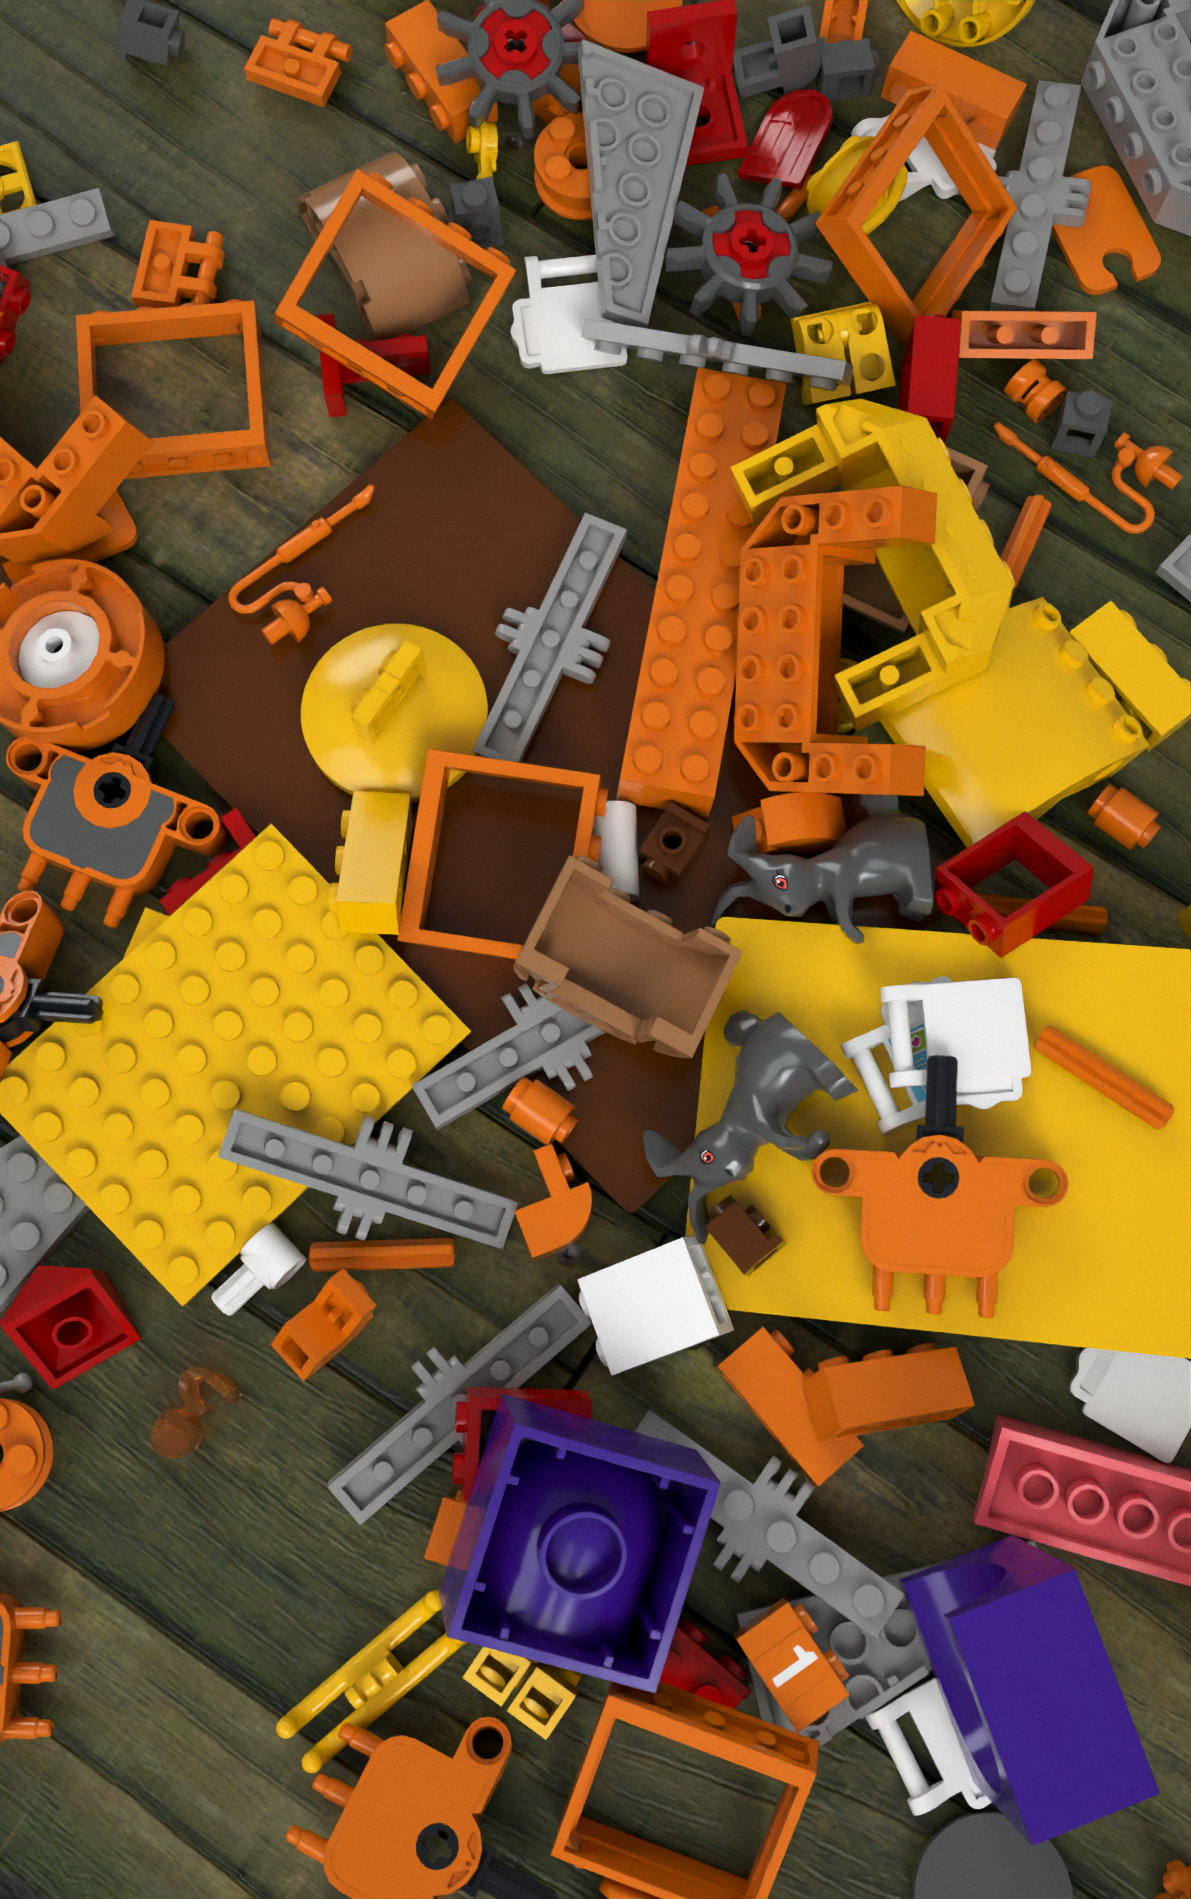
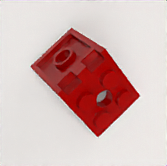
[645,0,748,166]

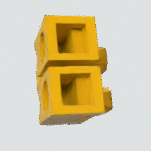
[791,301,896,405]
[462,1647,583,1740]

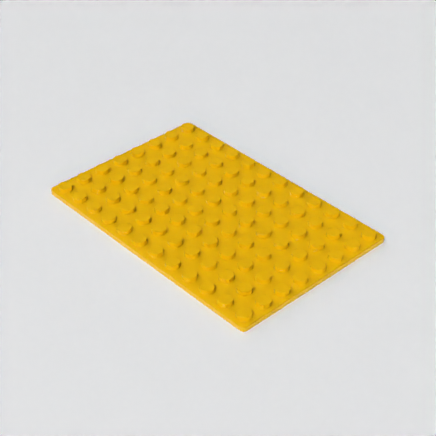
[685,917,1191,1359]

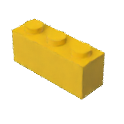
[1069,601,1191,751]
[329,791,413,935]

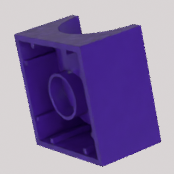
[439,1394,721,1693]
[899,1535,1160,1846]

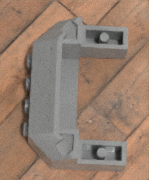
[1081,0,1191,236]

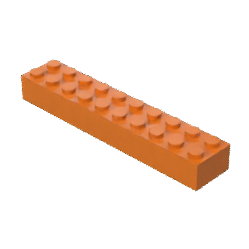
[616,367,786,818]

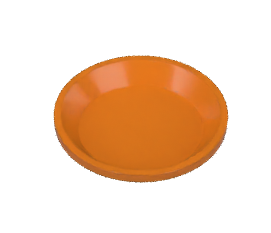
[572,0,683,53]

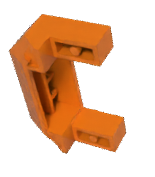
[0,311,153,563]
[733,486,937,796]

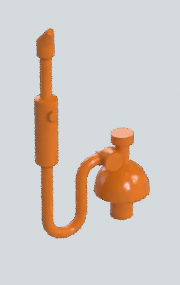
[994,422,1183,534]
[228,484,375,645]

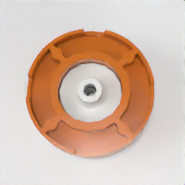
[0,559,165,753]

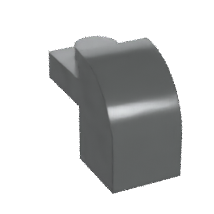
[733,5,821,98]

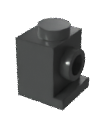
[117,0,185,66]
[815,37,880,101]
[449,176,504,249]
[1050,390,1113,458]

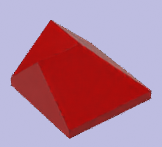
[0,1265,141,1390]

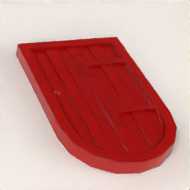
[738,89,833,190]

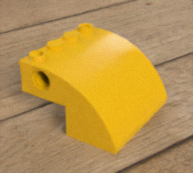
[880,597,1150,848]

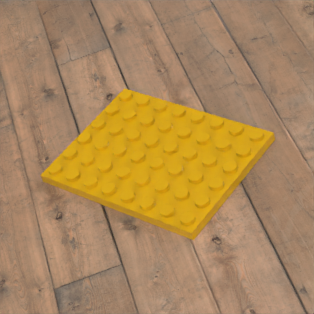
[0,824,471,1306]

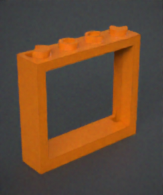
[815,83,1018,342]
[275,169,516,420]
[76,299,271,479]
[397,749,609,960]
[551,1681,819,1899]

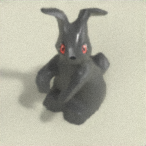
[710,794,933,944]
[642,1010,859,1245]

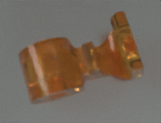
[150,1366,241,1458]

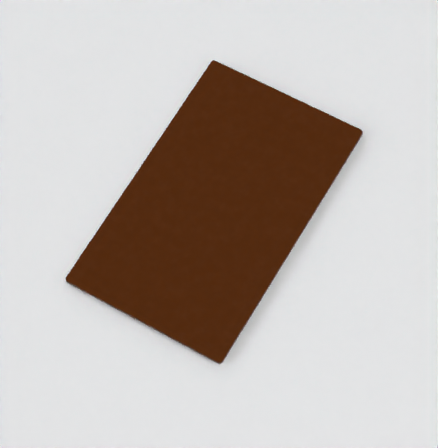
[157,400,943,1214]

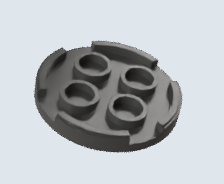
[911,1810,1073,1899]

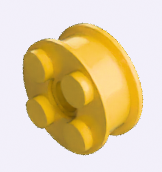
[806,135,908,235]

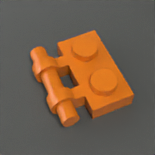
[244,18,353,108]
[131,220,225,308]

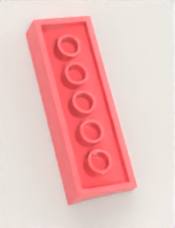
[973,1413,1191,1587]

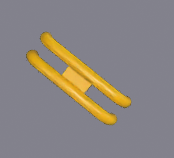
[276,1590,467,1774]

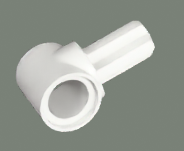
[211,1223,307,1316]

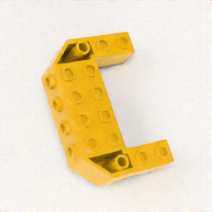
[730,399,1016,732]

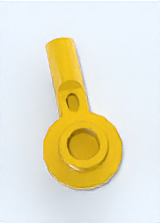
[466,120,498,182]

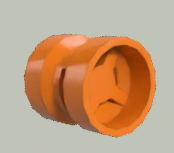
[1004,359,1068,424]

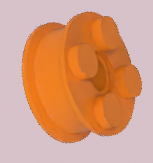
[534,113,592,220]
[0,1398,54,1512]

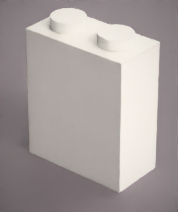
[577,1235,734,1376]

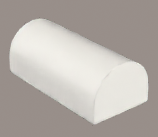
[593,801,640,901]

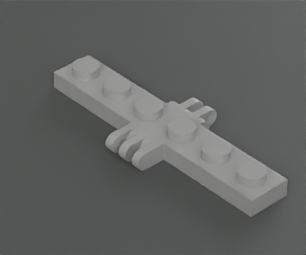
[990,80,1092,311]
[0,188,115,297]
[581,318,854,391]
[472,513,627,763]
[412,979,605,1130]
[218,1108,518,1249]
[327,1283,592,1525]
[634,1409,905,1639]

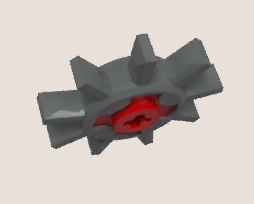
[435,0,599,139]
[664,173,833,336]

